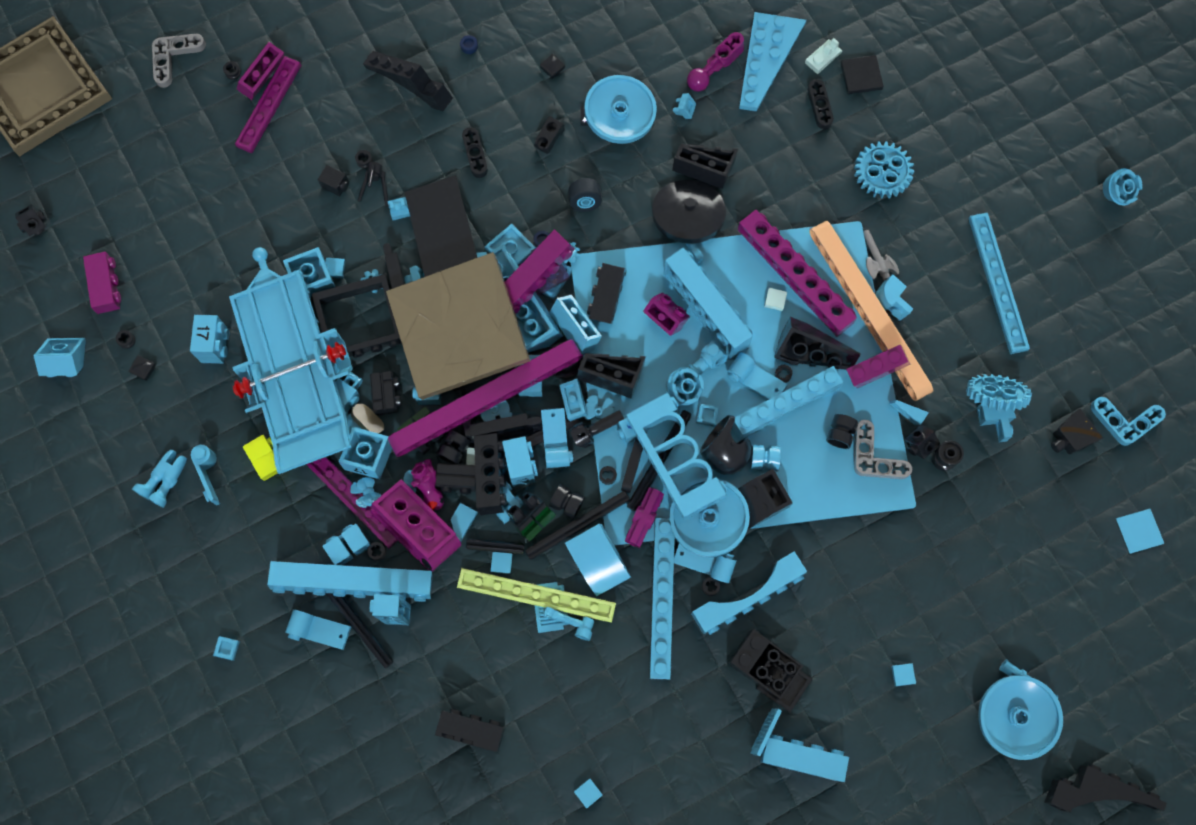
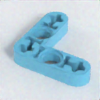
[1091,397,1166,446]

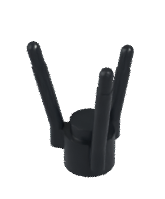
[358,162,389,207]

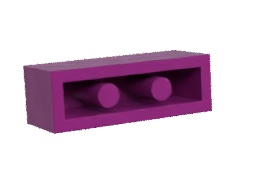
[237,42,284,100]
[83,252,121,314]
[846,345,911,389]

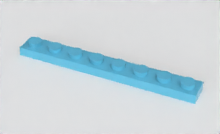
[650,518,675,680]

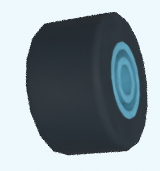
[568,178,602,212]

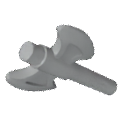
[863,230,899,281]

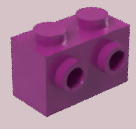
[643,292,690,336]

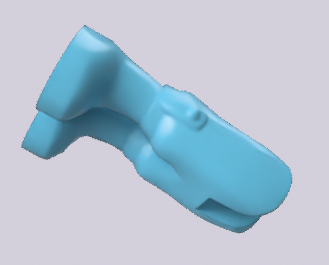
[132,449,187,508]

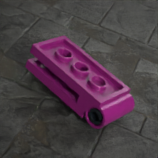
[370,479,461,572]

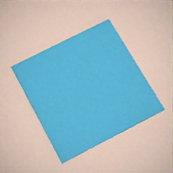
[1116,509,1164,554]

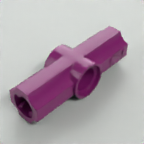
[625,487,664,548]

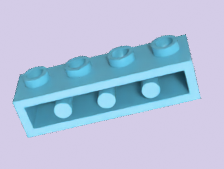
[760,734,849,782]

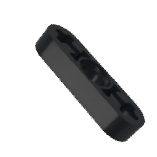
[807,79,834,130]
[462,127,488,178]
[621,437,643,493]

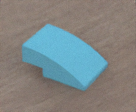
[565,524,631,596]

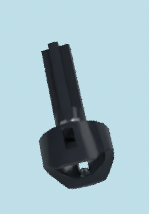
[571,410,624,448]

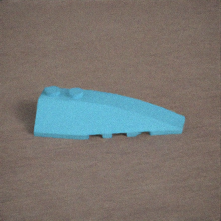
[491,244,563,352]

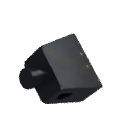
[1051,409,1103,455]

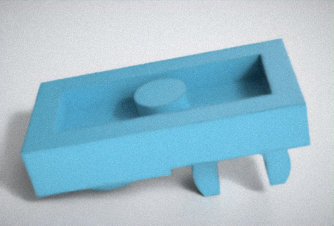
[560,379,588,422]

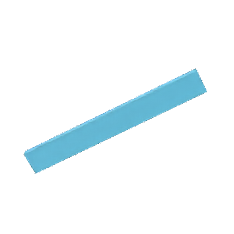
[968,212,1030,354]

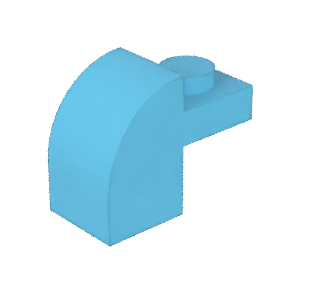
[875,274,913,321]
[977,404,1016,442]

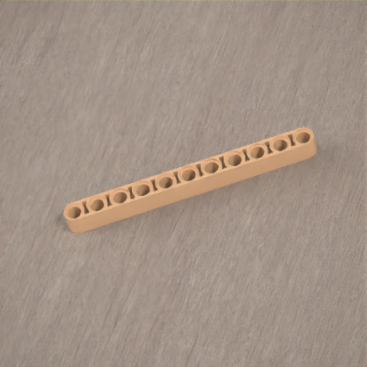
[809,221,933,401]

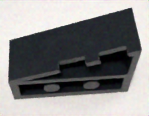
[672,144,738,189]
[577,353,646,398]

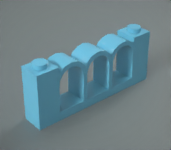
[626,393,728,520]

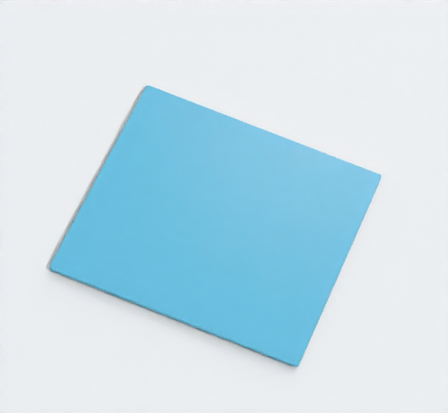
[571,221,916,546]

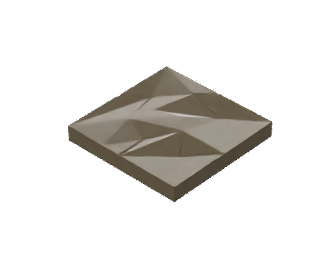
[0,16,112,157]
[386,252,531,400]

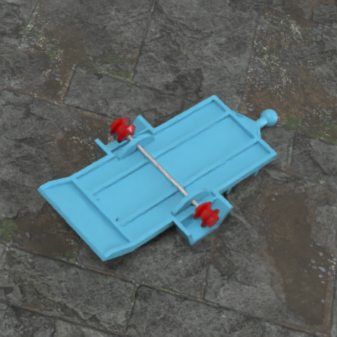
[229,247,353,474]

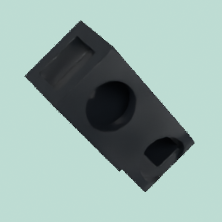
[534,116,565,154]

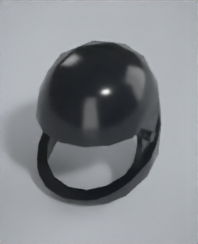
[700,415,752,475]

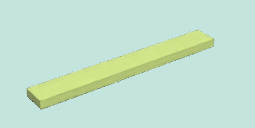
[457,568,616,623]

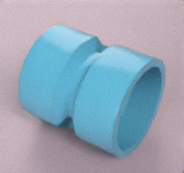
[750,444,781,471]

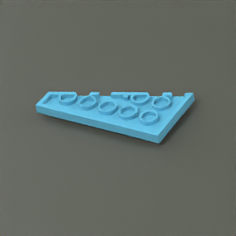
[739,12,807,111]

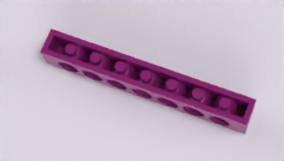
[738,210,857,337]

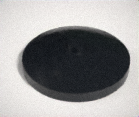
[652,180,726,244]

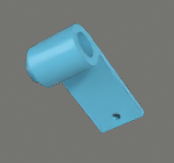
[727,352,788,400]
[541,408,573,468]
[191,444,220,505]
[674,543,737,583]
[285,609,351,650]

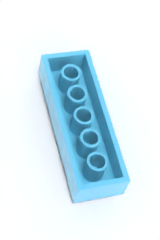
[663,247,753,360]

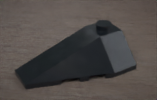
[774,317,860,370]

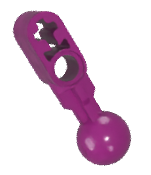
[687,32,744,92]

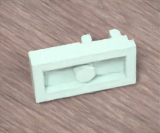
[805,38,842,74]

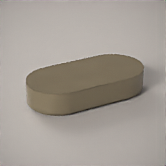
[351,404,384,434]

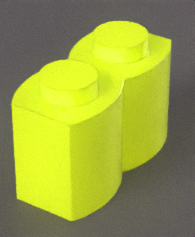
[243,435,278,481]

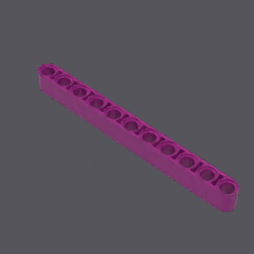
[387,339,583,457]

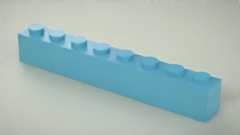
[267,561,433,602]

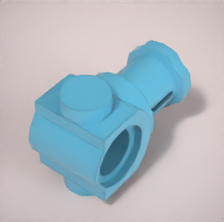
[688,341,728,375]

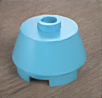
[1103,168,1142,206]
[666,367,704,406]

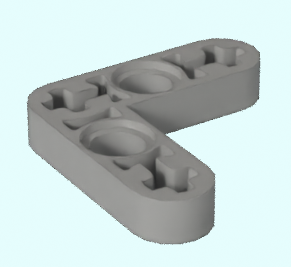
[152,34,206,88]
[854,420,912,479]

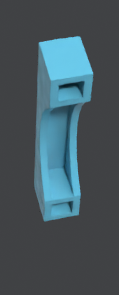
[732,366,843,440]
[691,551,807,635]

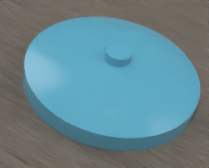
[584,75,657,144]
[670,478,750,557]
[978,675,1063,760]

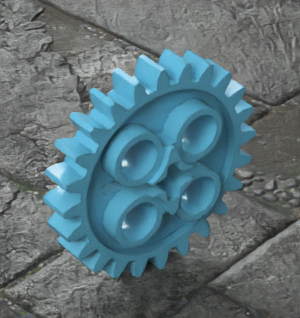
[854,141,914,199]
[966,374,1032,411]

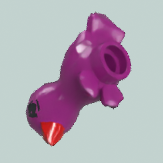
[410,459,444,511]

